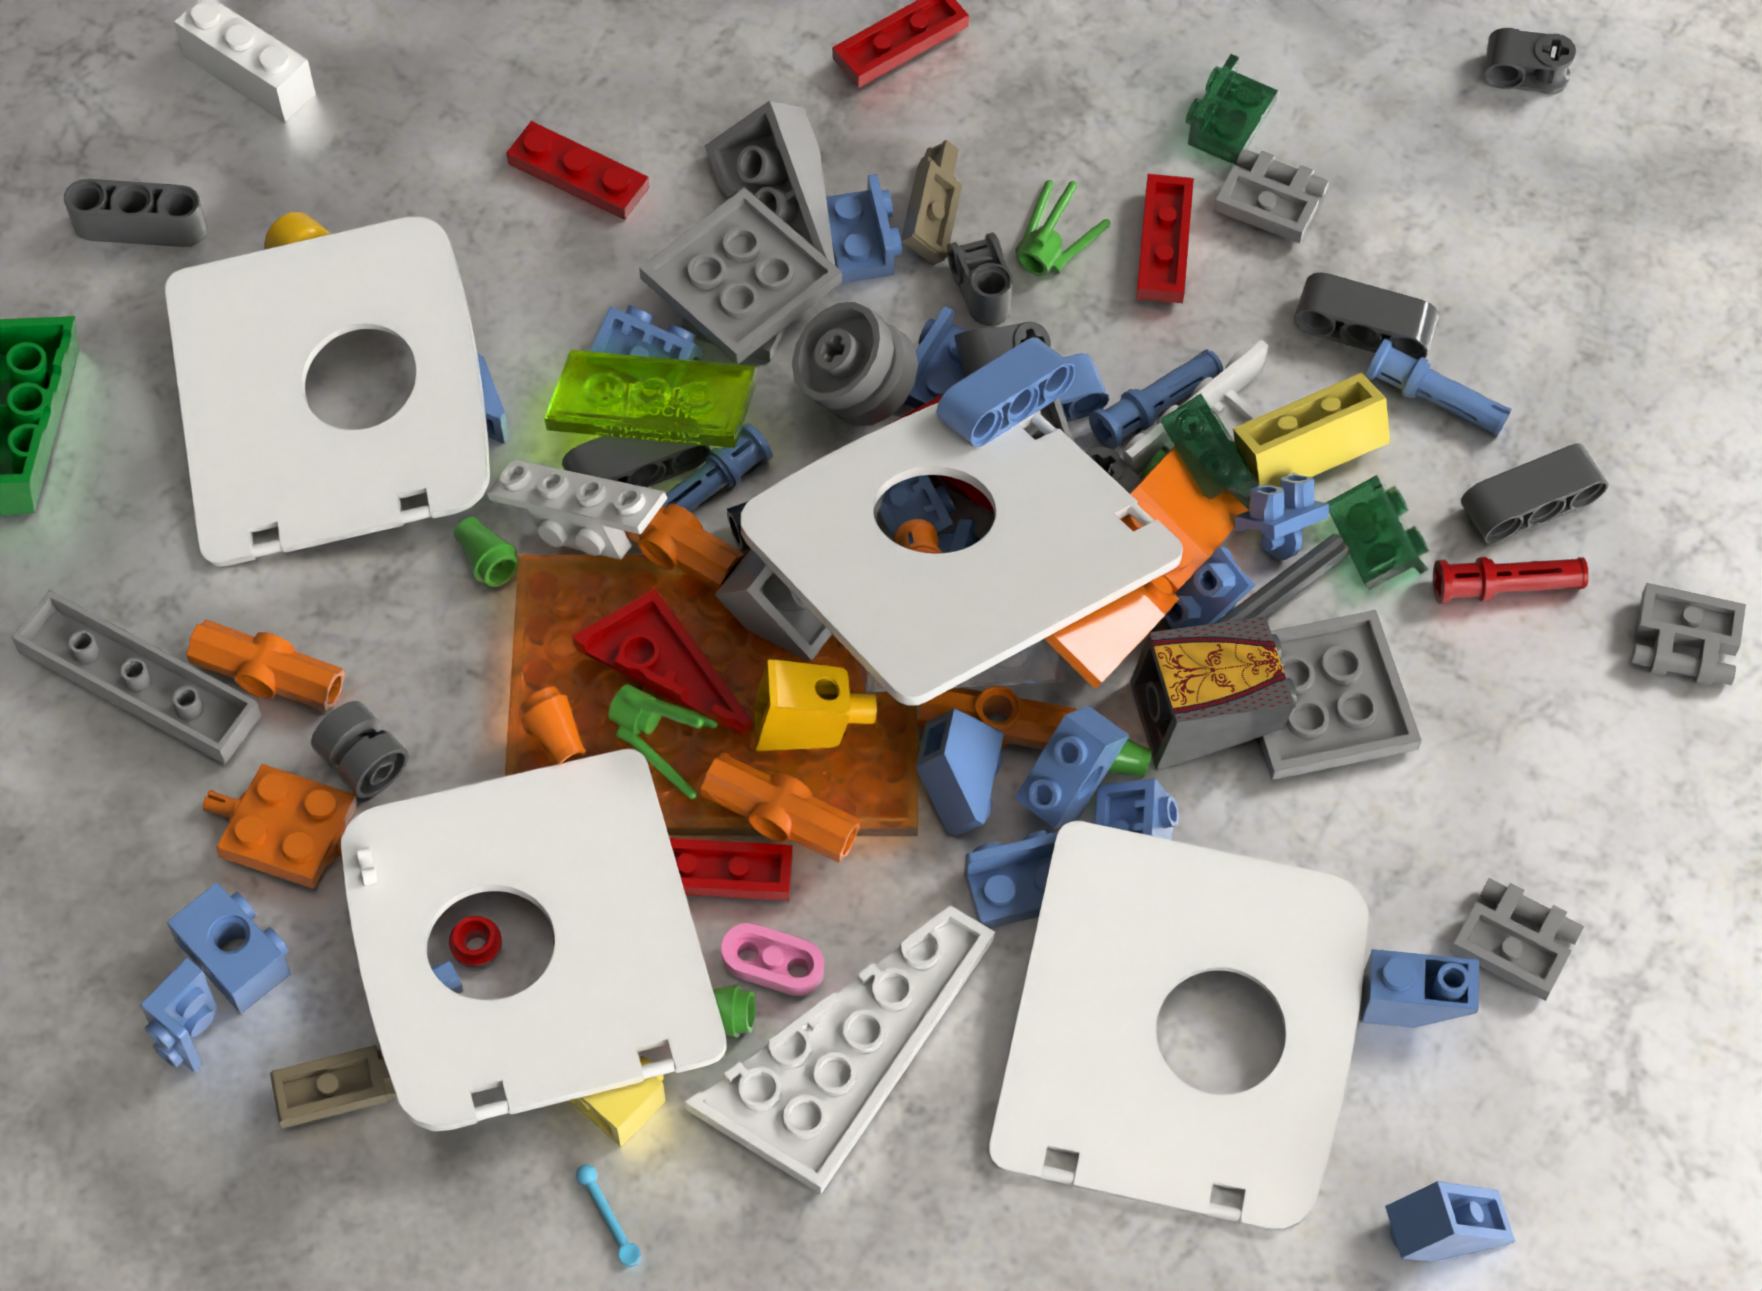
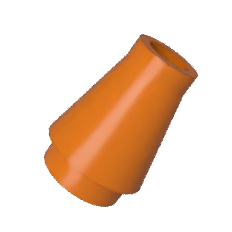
[520,687,586,765]

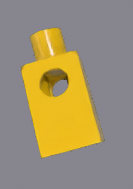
[753,660,877,751]

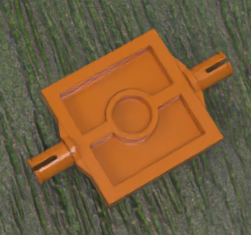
[203,764,358,889]

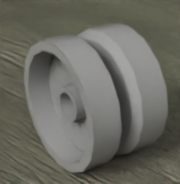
[792,302,918,426]

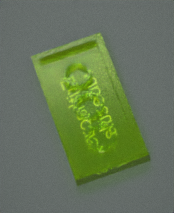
[544,350,758,448]

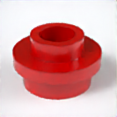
[449,916,502,968]

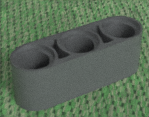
[64,179,208,247]
[1294,272,1439,360]
[562,407,711,488]
[1461,443,1609,543]

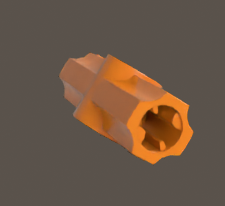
[624,503,745,591]
[186,619,345,712]
[918,686,1076,750]
[701,753,860,863]

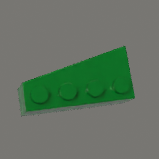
[0,316,79,515]

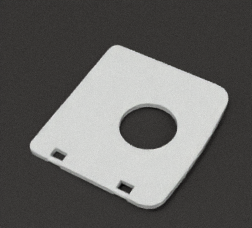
[165,216,490,567]
[741,403,1183,705]
[341,749,726,1131]
[989,821,1369,1230]

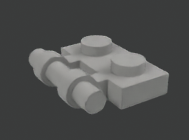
[1213,148,1329,244]
[1631,583,1746,686]
[1450,878,1584,1001]

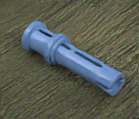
[1365,338,1512,437]
[1089,349,1223,450]
[662,423,773,512]

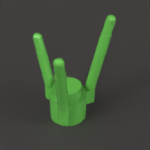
[1015,180,1111,276]
[608,684,718,799]

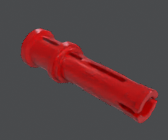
[1433,557,1589,604]

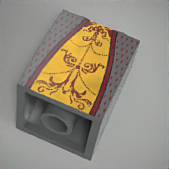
[1129,616,1297,770]

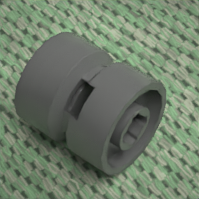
[311,701,409,798]

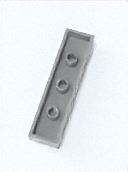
[11,590,262,765]

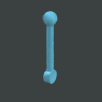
[576,1164,641,1267]

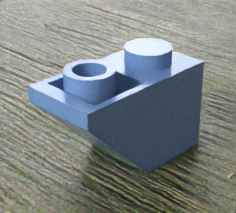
[916,708,1004,837]
[1361,949,1479,1028]

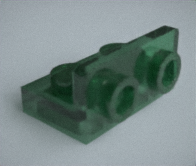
[1185,54,1278,166]
[1161,393,1260,500]
[1326,475,1429,590]

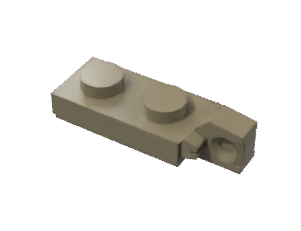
[901,140,962,265]
[270,1045,397,1129]

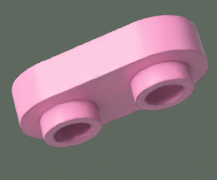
[721,923,824,996]

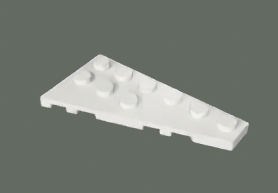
[685,905,995,1194]

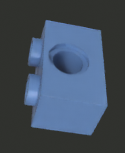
[1014,706,1130,829]
[167,882,291,1014]

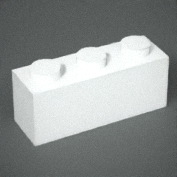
[174,0,316,122]

